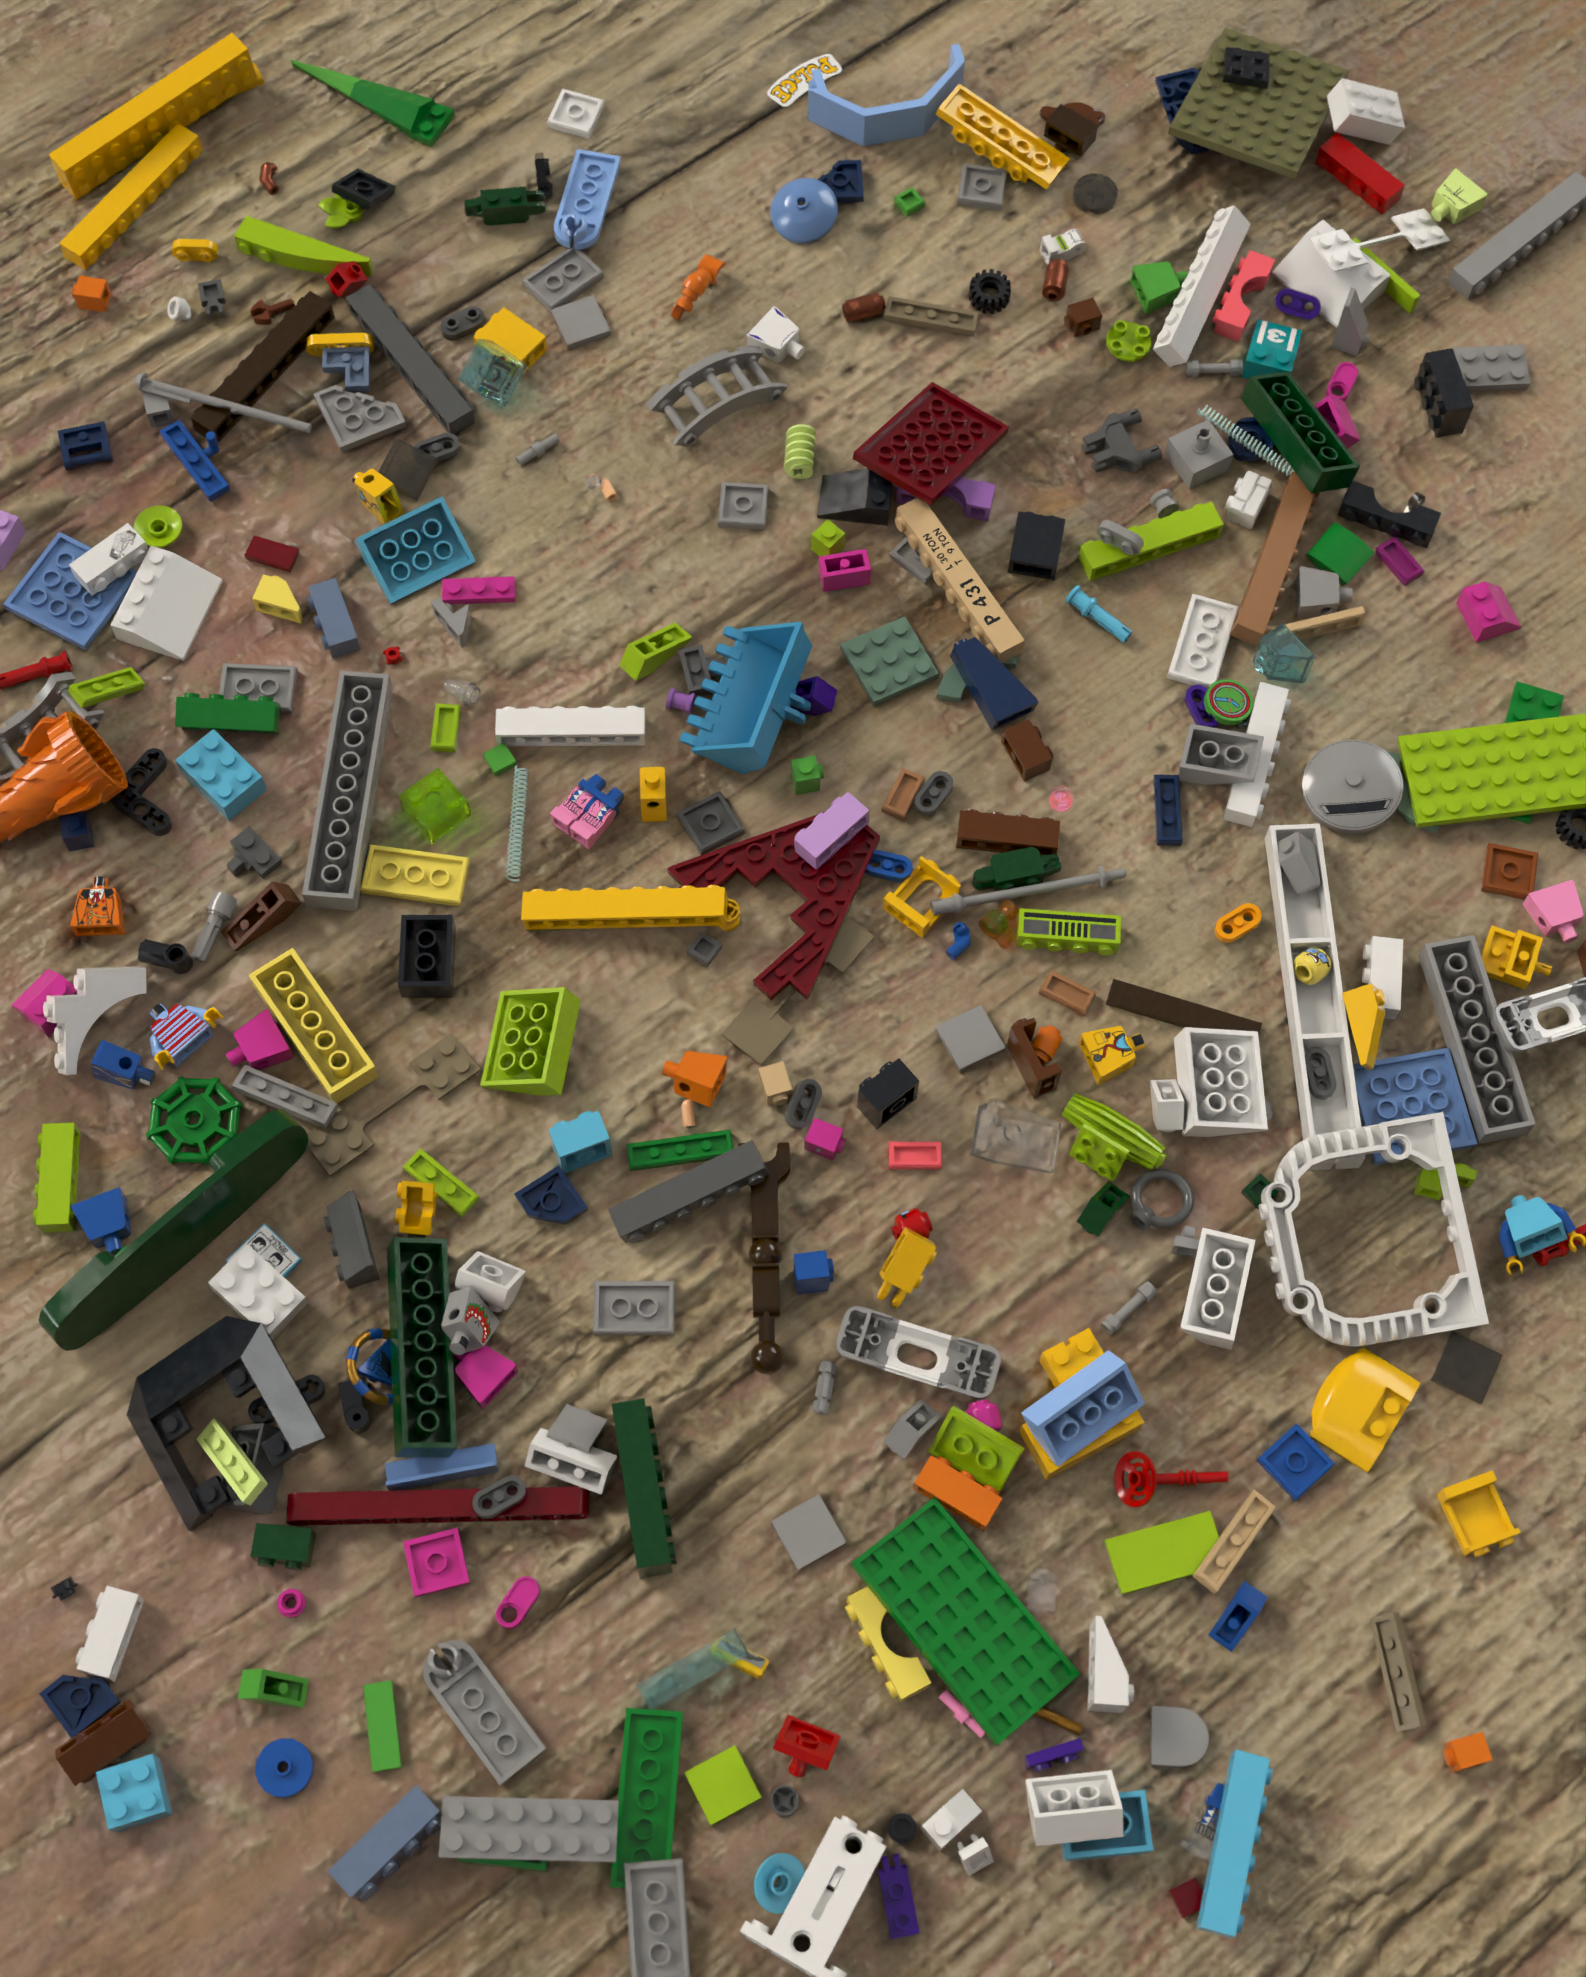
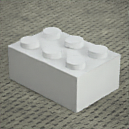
[1327,78,1405,145]
[208,1243,308,1340]

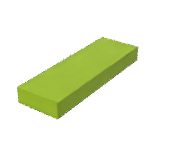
[68,667,145,708]
[402,1148,480,1218]

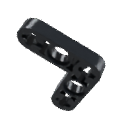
[110,748,172,836]

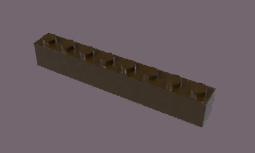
[190,291,335,443]

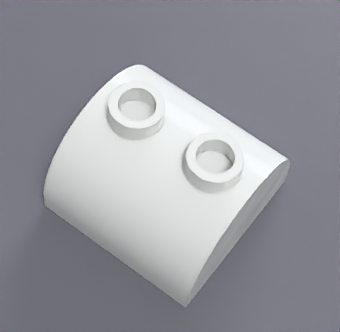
[455,1251,526,1312]

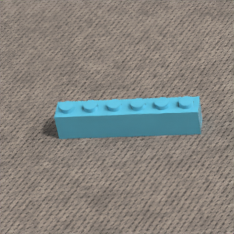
[1196,1749,1273,1939]

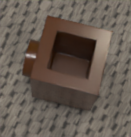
[1064,298,1102,337]

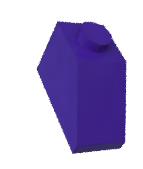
[790,676,837,716]

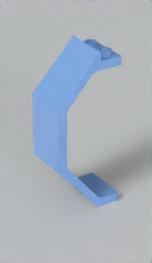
[808,44,965,146]

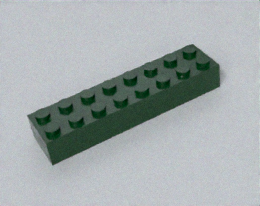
[387,1237,457,1457]

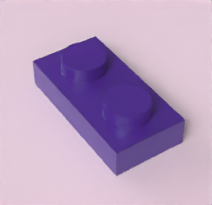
[1024,1738,1084,1772]

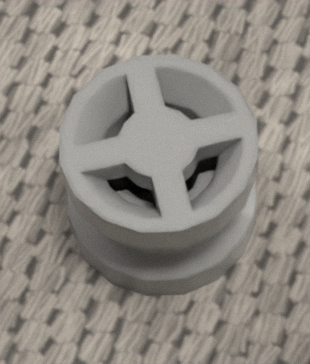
[1150,489,1179,518]

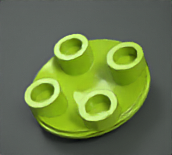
[1106,320,1152,362]

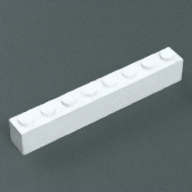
[1153,205,1251,367]

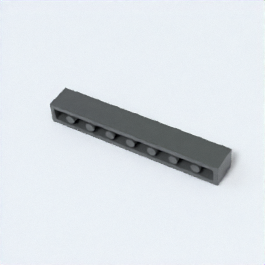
[346,284,475,435]

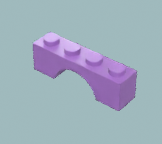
[896,477,996,521]

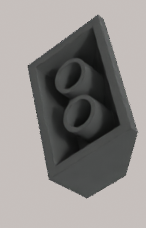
[324,1190,380,1289]
[220,1423,283,1514]

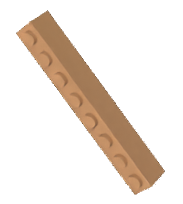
[1229,471,1319,646]

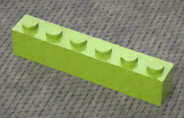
[1078,501,1224,581]

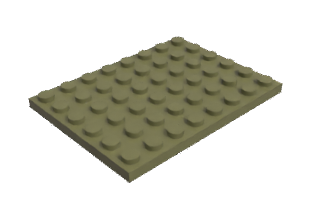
[1168,28,1349,179]

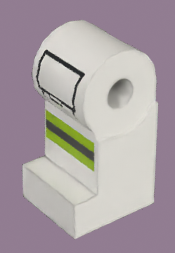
[1040,229,1087,265]

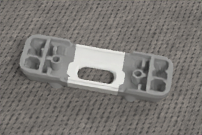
[1491,977,1586,1052]
[836,1306,1001,1399]

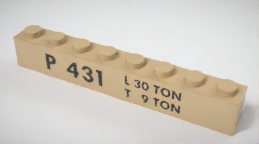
[895,498,1025,663]

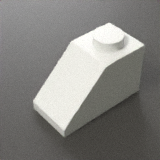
[1150,1079,1184,1133]
[920,1789,982,1851]

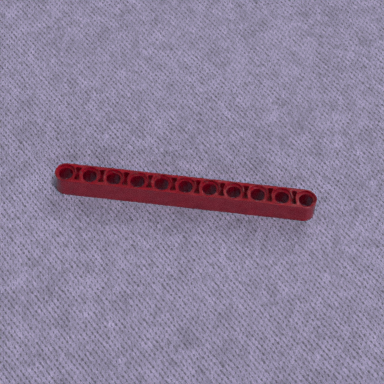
[286,1486,589,1526]

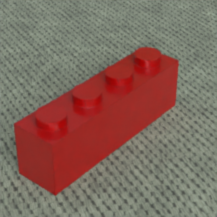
[1315,132,1405,215]

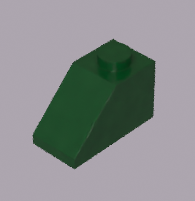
[1076,1181,1130,1237]

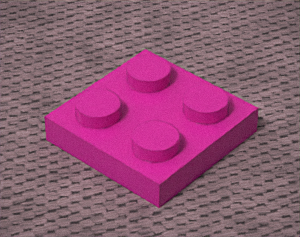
[403,1528,470,1598]

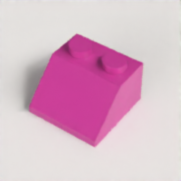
[1314,395,1360,449]
[1456,581,1521,643]
[11,969,77,1038]

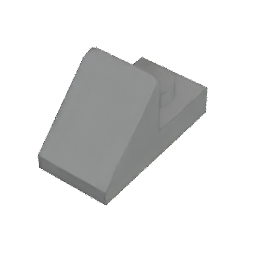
[431,597,471,648]

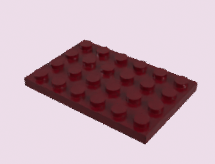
[852,382,1009,506]

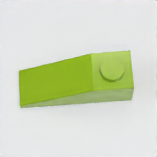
[619,622,692,681]

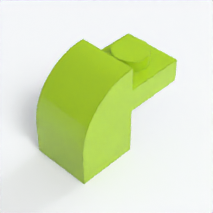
[1413,1154,1477,1200]

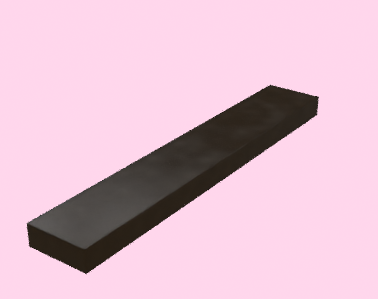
[1106,979,1262,1037]

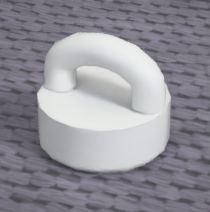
[167,297,192,321]

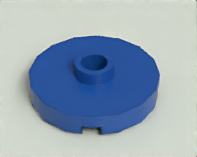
[255,1738,314,1798]

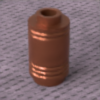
[1042,259,1069,302]
[842,292,886,323]

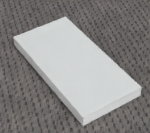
[1167,594,1239,689]

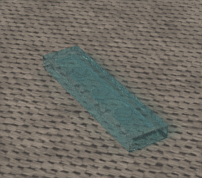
[637,1629,749,1709]

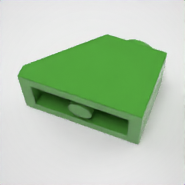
[238,1669,309,1708]

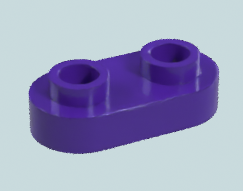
[1275,288,1321,319]
[1184,685,1219,728]

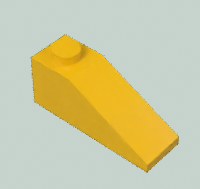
[1342,983,1386,1071]

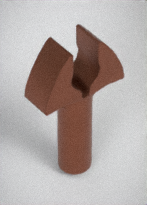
[250,299,295,325]

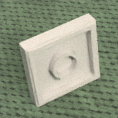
[547,89,605,139]

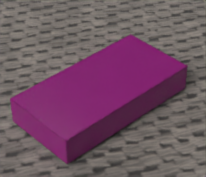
[1375,536,1425,586]

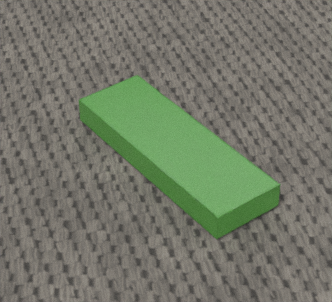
[363,1680,402,1773]

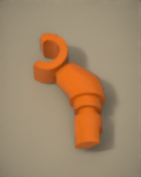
[670,254,726,321]

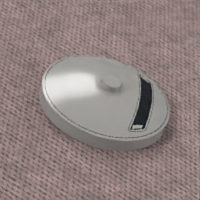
[1302,740,1403,834]

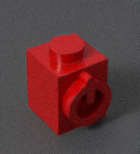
[325,261,368,298]

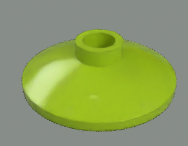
[134,505,182,548]

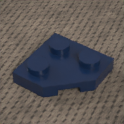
[817,160,864,203]
[514,1166,588,1225]
[39,1675,121,1738]

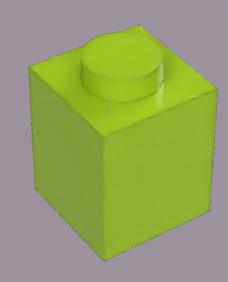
[811,519,845,556]

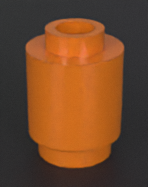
[1031,1025,1063,1065]

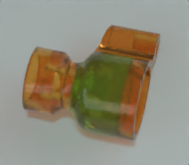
[979,899,1019,949]

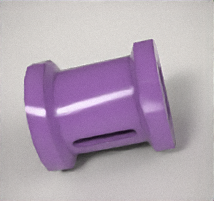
[666,688,696,715]

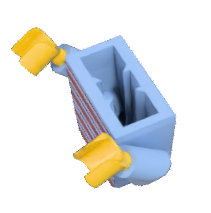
[150,1003,224,1070]

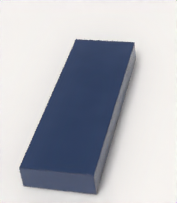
[1153,775,1183,846]

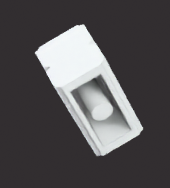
[1225,471,1273,529]

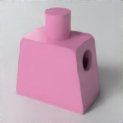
[1523,880,1584,944]

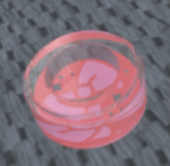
[1049,786,1074,812]

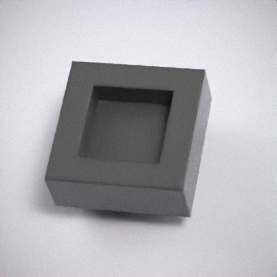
[687,931,722,967]

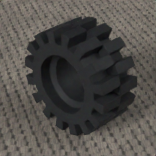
[969,269,1011,314]
[1555,808,1586,849]

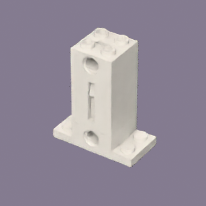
[740,1816,886,1977]

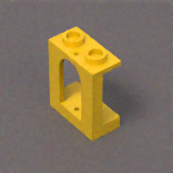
[883,856,961,938]

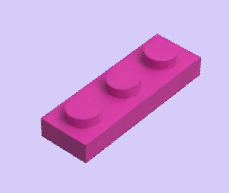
[442,576,516,605]

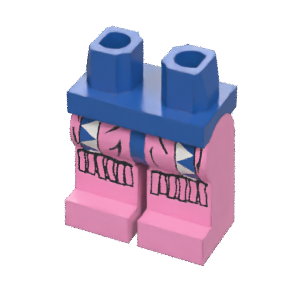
[550,774,624,850]

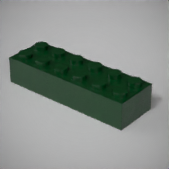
[1241,372,1360,494]
[612,1398,677,1579]

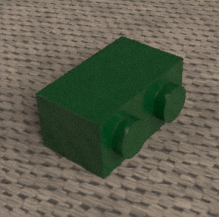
[250,1523,316,1571]

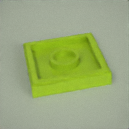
[684,1745,762,1826]

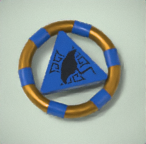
[346,1328,393,1406]

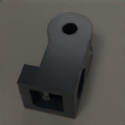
[338,1377,372,1433]

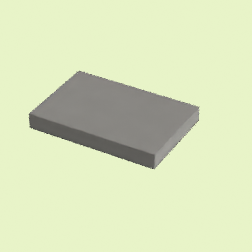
[522,245,604,313]
[219,663,298,714]
[593,1281,675,1336]

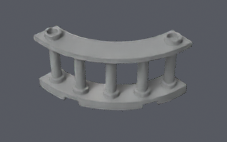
[646,346,788,447]
[0,672,104,787]

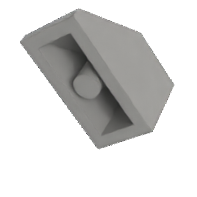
[1277,832,1321,896]
[883,1399,942,1459]

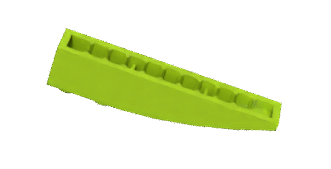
[234,215,373,276]

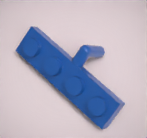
[159,420,230,502]

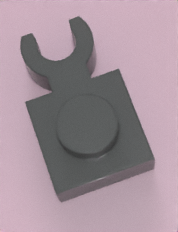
[198,279,225,320]

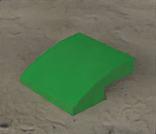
[1305,522,1374,586]

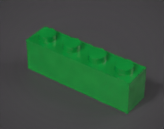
[175,693,280,734]

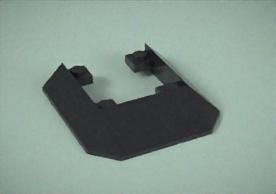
[127,1316,327,1531]

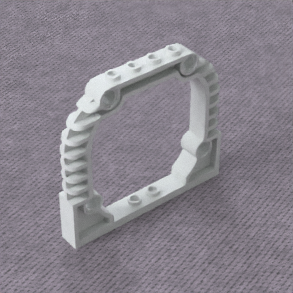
[1259,1112,1489,1347]

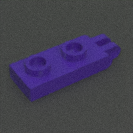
[878,1854,920,1940]

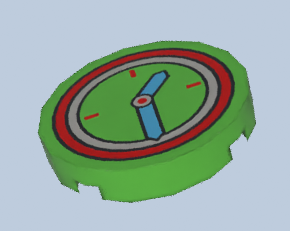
[1204,679,1254,726]

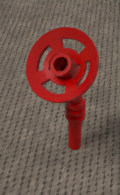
[1114,1451,1229,1507]

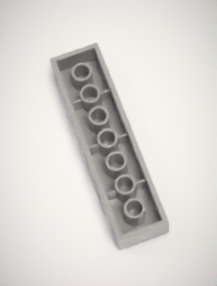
[1418,935,1536,1145]

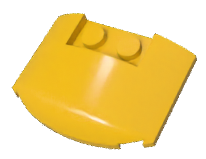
[1310,1348,1420,1473]

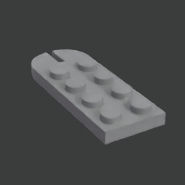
[423,1640,547,1786]

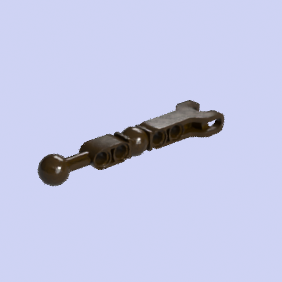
[738,1142,790,1375]

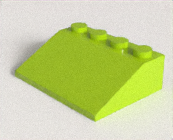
[480,987,581,1096]

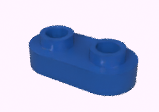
[866,850,913,882]

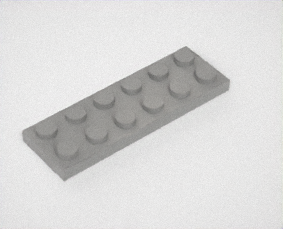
[439,1796,619,1863]

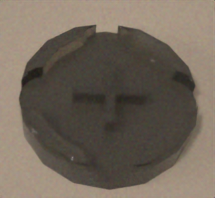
[1073,173,1118,215]

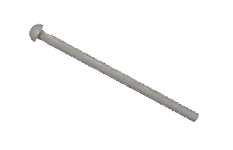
[135,373,312,433]

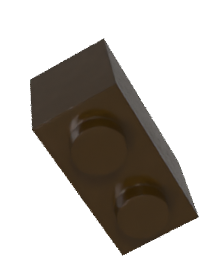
[1044,104,1098,157]

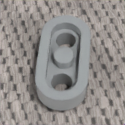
[1097,520,1144,555]

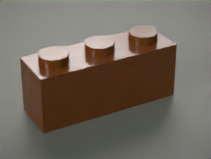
[55,1699,151,1786]

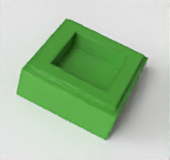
[894,187,925,217]
[483,743,517,776]

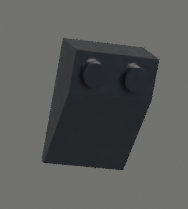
[817,468,893,526]

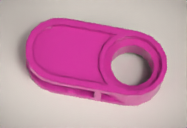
[1325,362,1358,402]
[496,1576,540,1630]

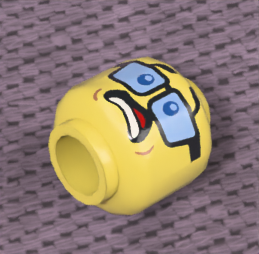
[1293,947,1331,985]

